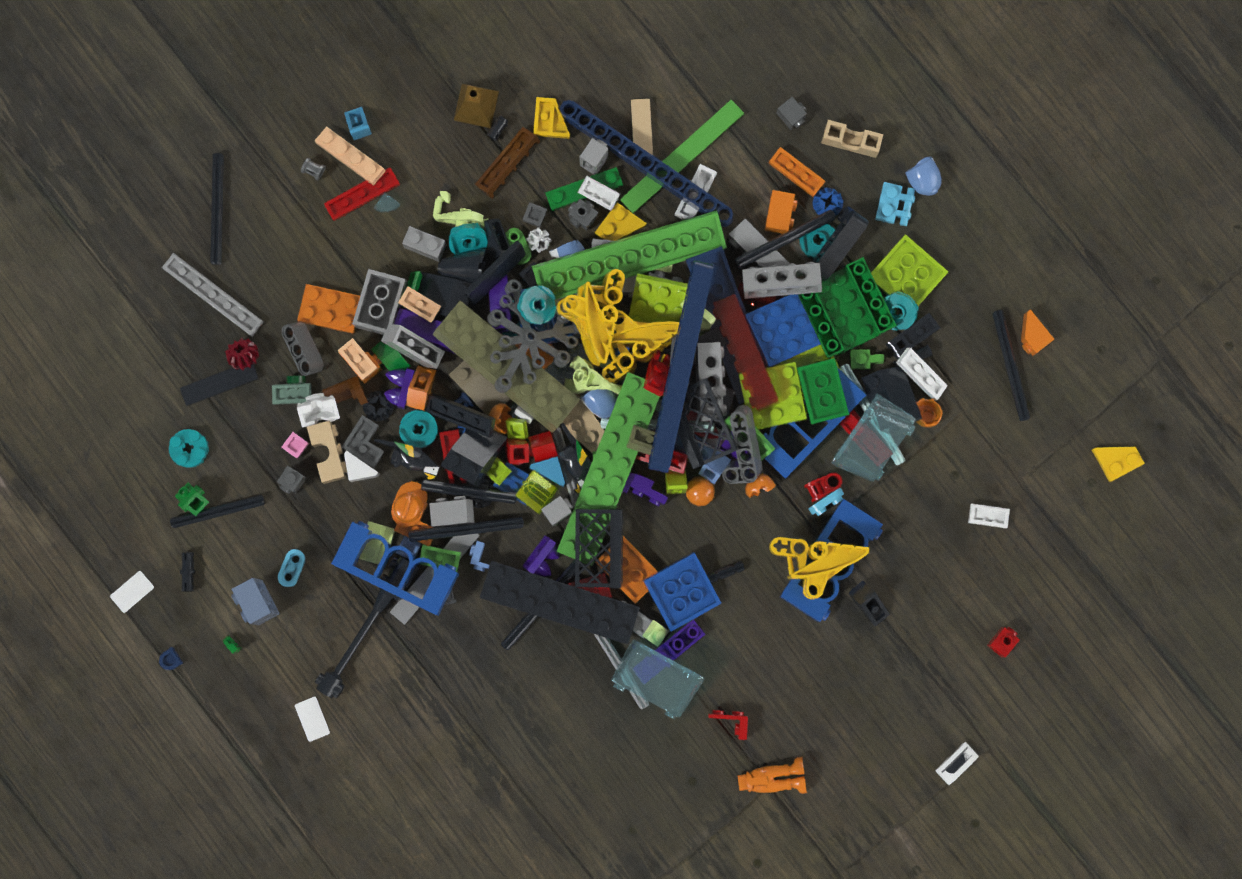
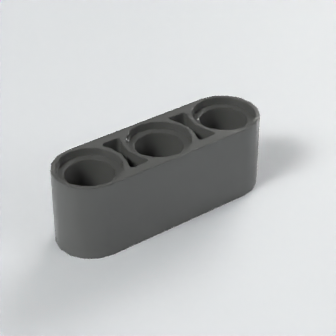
[282,321,324,376]

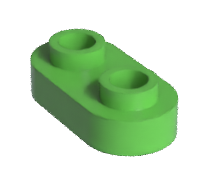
[506,228,531,265]

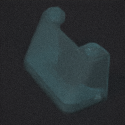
[831,393,916,482]
[611,639,705,720]

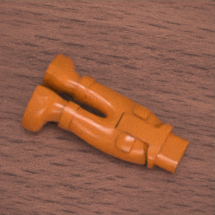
[738,757,807,794]

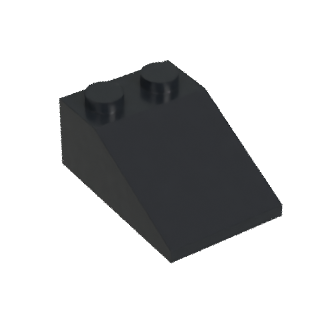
[418,272,472,318]
[441,429,508,488]

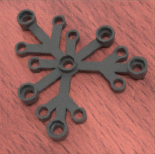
[487,280,581,393]

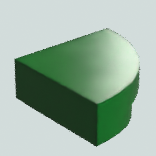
[223,635,241,654]

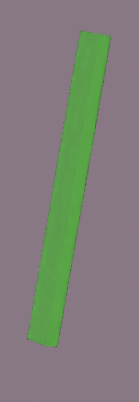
[620,100,744,214]

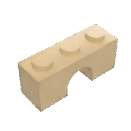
[821,120,883,158]
[307,421,347,484]

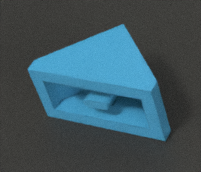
[344,107,372,140]
[529,457,566,487]

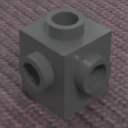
[568,199,598,231]

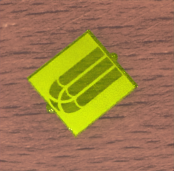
[515,470,558,515]

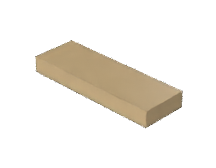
[631,99,653,155]

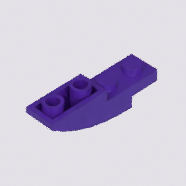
[621,473,668,506]
[632,620,706,684]

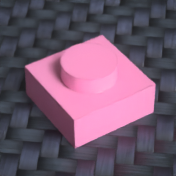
[282,432,309,459]

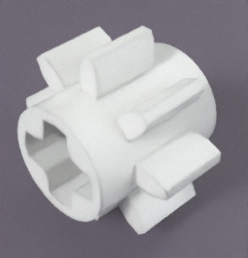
[526,228,552,253]

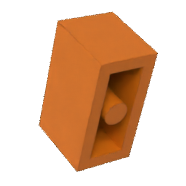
[765,190,797,234]

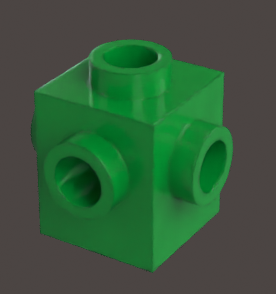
[175,482,209,516]

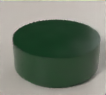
[286,376,306,384]

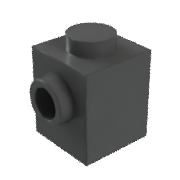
[776,97,807,130]
[277,465,307,494]

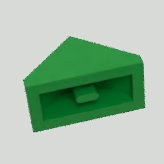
[371,341,410,371]

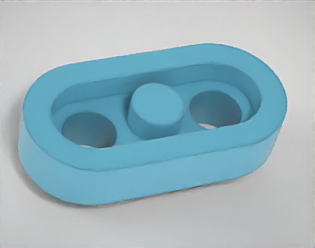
[808,488,844,516]
[278,549,306,587]

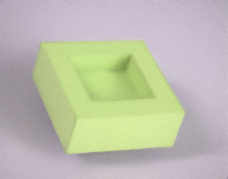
[642,620,669,647]

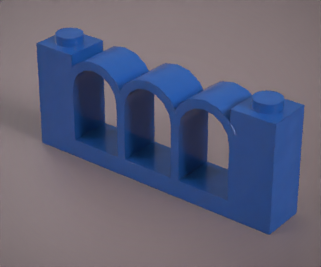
[763,367,866,479]
[779,499,883,622]
[331,521,459,616]

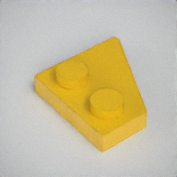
[533,97,570,139]
[595,202,647,241]
[1092,447,1145,482]

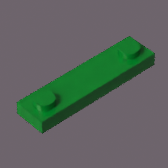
[545,167,623,211]

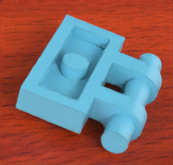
[875,182,915,226]

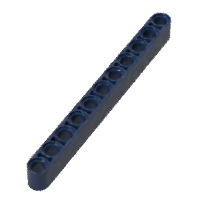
[560,100,733,227]
[648,260,714,473]

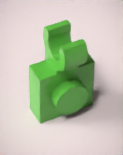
[850,350,884,370]

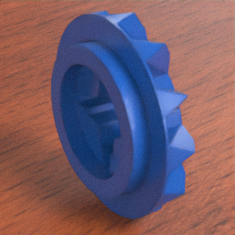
[813,187,843,216]

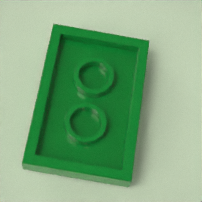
[797,358,849,424]

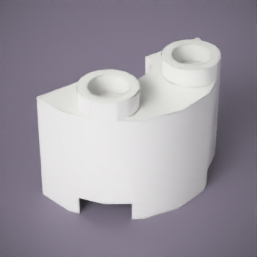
[297,393,340,427]

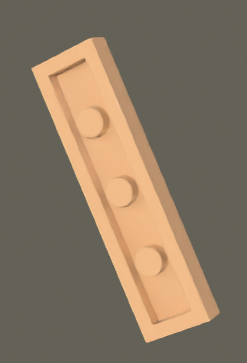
[315,126,385,186]

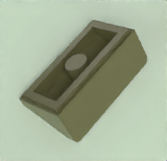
[626,425,655,455]

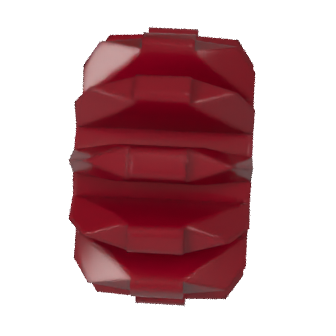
[225,337,259,371]

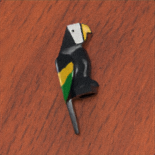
[558,423,591,494]
[374,438,440,481]

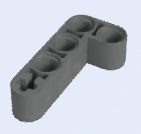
[722,405,763,484]

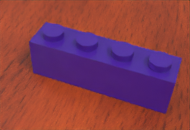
[394,308,455,354]

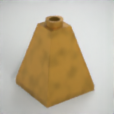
[454,84,499,128]

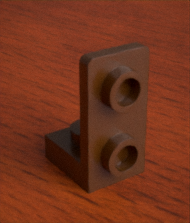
[322,376,368,405]

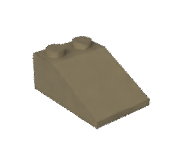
[449,361,511,416]

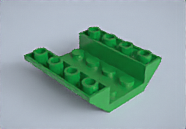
[798,258,897,359]

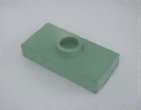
[272,383,312,405]

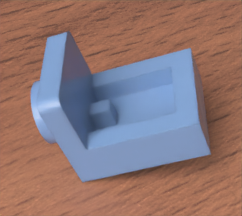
[469,541,490,572]

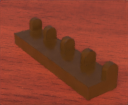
[475,127,540,199]

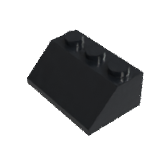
[862,366,923,434]

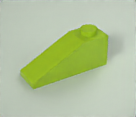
[665,470,688,494]

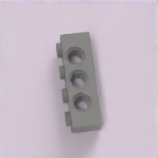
[743,262,822,299]
[695,342,727,421]

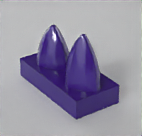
[384,369,414,409]
[522,536,560,577]

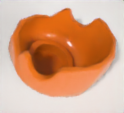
[916,398,942,427]
[489,403,513,434]
[745,474,776,498]
[686,476,715,506]

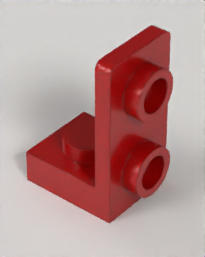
[708,710,748,740]

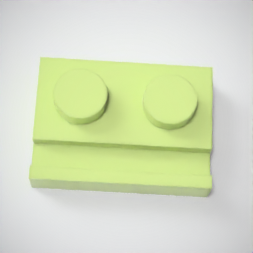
[359,521,395,564]

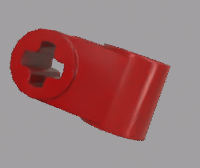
[804,473,842,503]

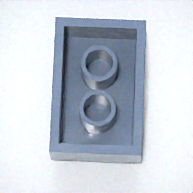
[231,578,280,625]

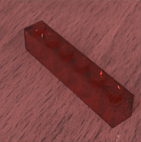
[712,294,780,412]

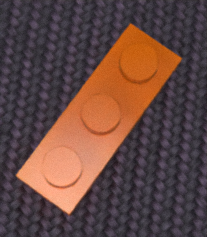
[768,147,825,197]

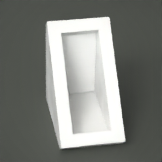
[344,451,380,482]

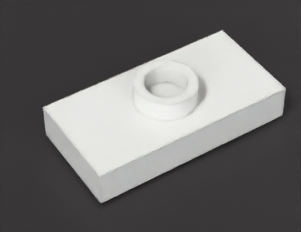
[577,176,620,211]
[968,504,1010,529]

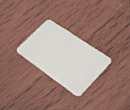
[110,571,154,613]
[295,697,330,742]

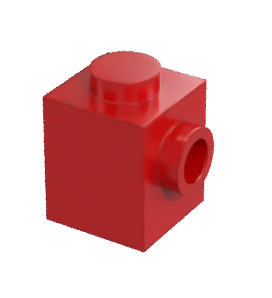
[528,431,558,463]
[505,439,529,465]
[987,627,1020,658]

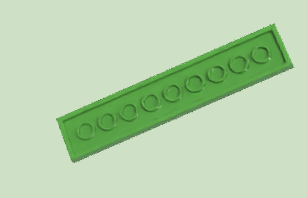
[532,211,727,300]
[557,372,660,566]

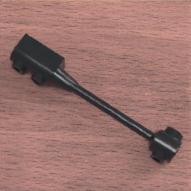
[315,556,420,699]

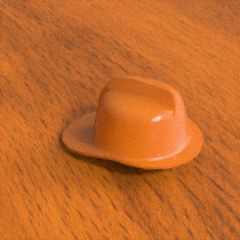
[391,481,428,527]

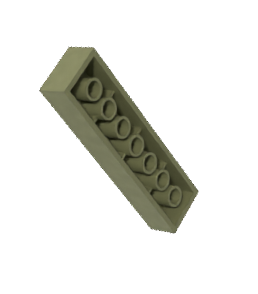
[433,301,580,433]

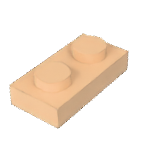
[398,287,441,323]
[338,338,378,380]

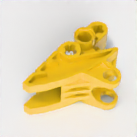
[556,269,625,367]
[602,310,679,384]
[769,537,869,599]

